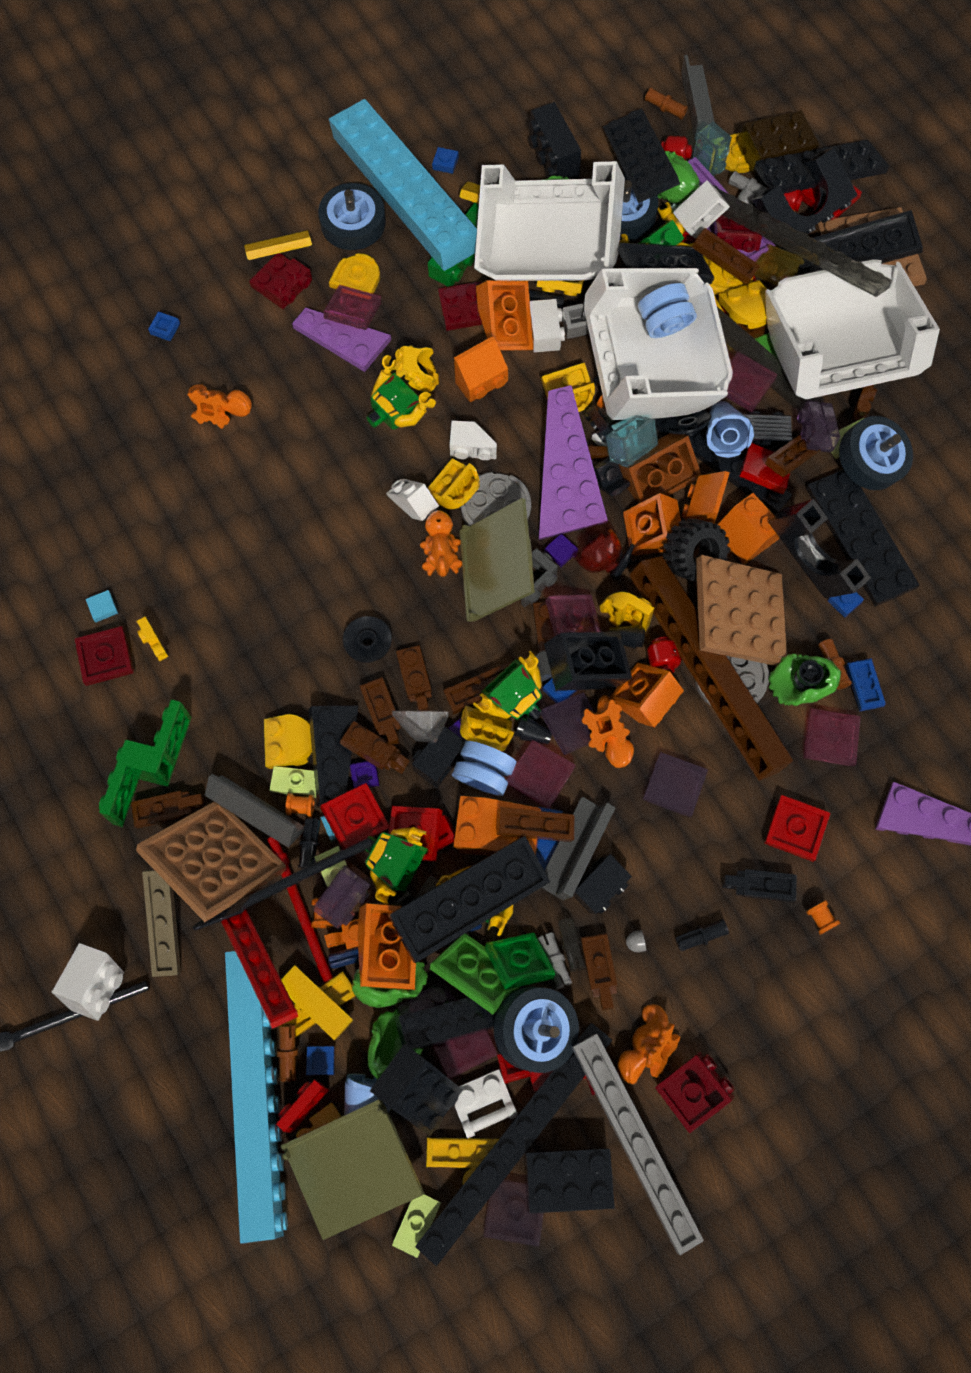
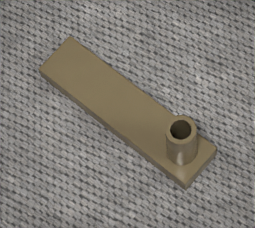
[142,870,181,977]

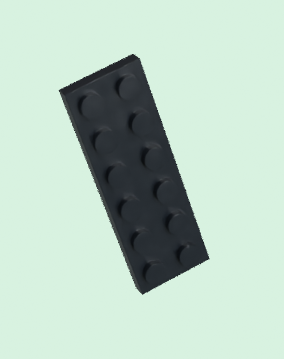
[603,108,680,203]
[754,140,889,194]
[777,210,923,278]
[806,470,919,607]
[388,836,550,963]

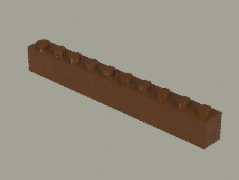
[629,556,793,781]

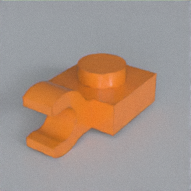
[324,919,359,949]

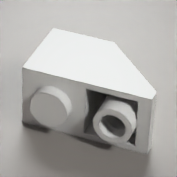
[450,421,497,460]
[386,479,439,521]

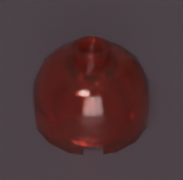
[573,527,622,573]

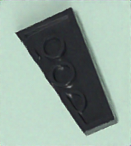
[308,706,359,807]

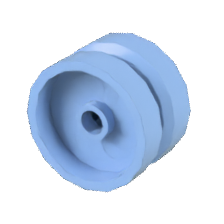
[638,283,697,338]
[452,741,517,796]

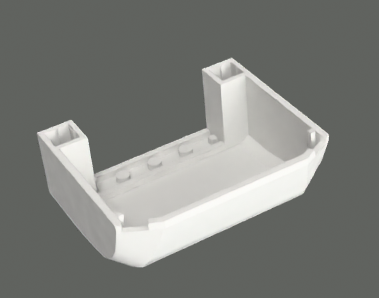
[474,161,625,281]
[765,260,940,399]
[584,268,733,420]

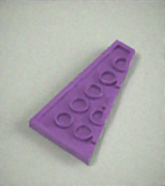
[539,385,608,540]

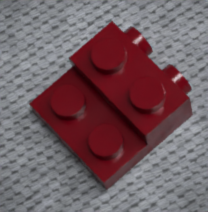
[714,209,763,252]
[249,253,312,309]
[655,1052,735,1134]

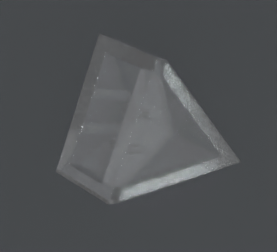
[392,711,448,743]

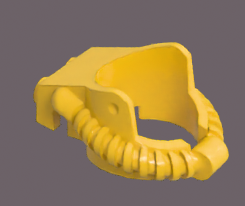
[395,345,439,392]

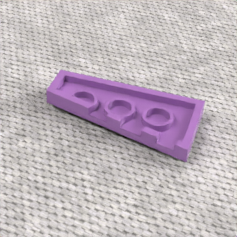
[292,308,391,372]
[875,782,971,845]

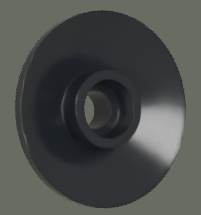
[664,411,711,437]
[343,616,392,663]

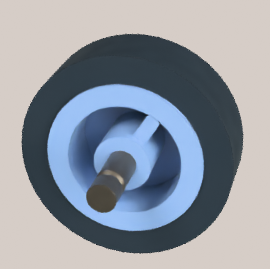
[620,174,659,241]
[318,183,386,250]
[839,416,913,490]
[494,987,579,1073]

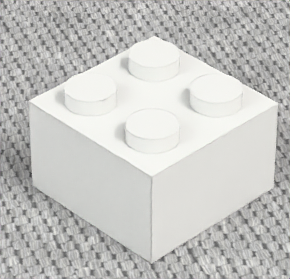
[52,943,124,1021]

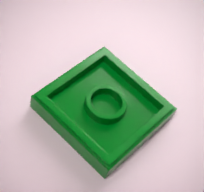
[485,933,555,990]

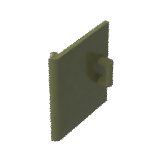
[459,498,535,622]
[281,1099,425,1240]

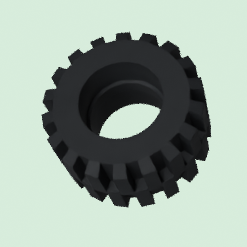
[663,518,730,582]

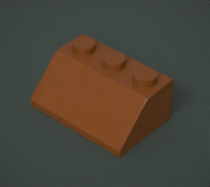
[618,433,701,504]

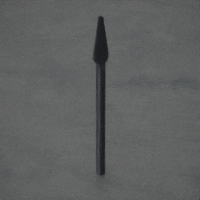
[193,837,372,930]
[0,980,150,1052]

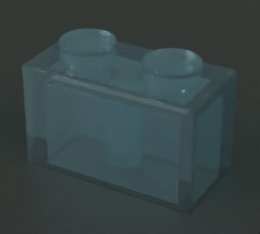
[693,121,732,176]
[606,415,658,466]

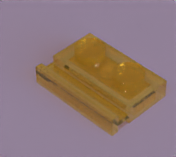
[754,245,805,286]

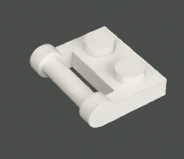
[455,1070,518,1139]

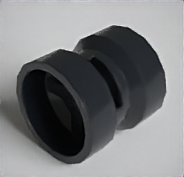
[792,660,824,692]

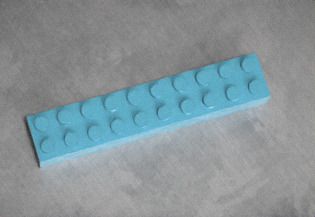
[329,99,477,271]
[225,951,288,1243]

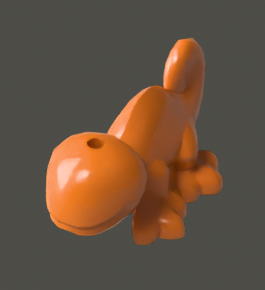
[188,384,252,429]
[420,510,462,577]
[582,695,634,768]
[617,1004,680,1084]

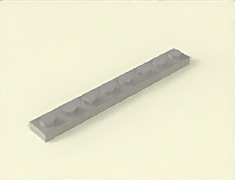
[572,1034,704,1255]

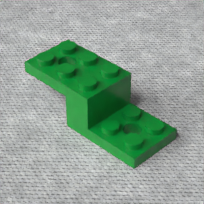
[99,700,192,827]

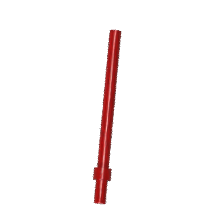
[267,837,333,983]

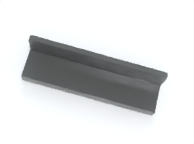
[681,55,717,140]
[205,774,304,848]
[541,797,615,901]

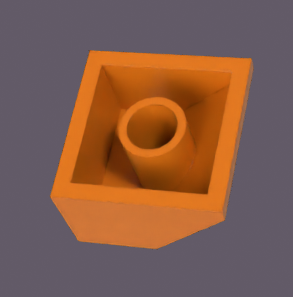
[454,336,508,402]
[681,471,730,523]
[623,493,681,556]
[718,493,780,565]
[609,663,684,728]

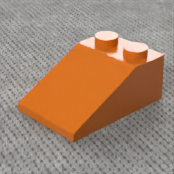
[476,281,533,351]
[454,796,541,856]
[358,903,416,990]

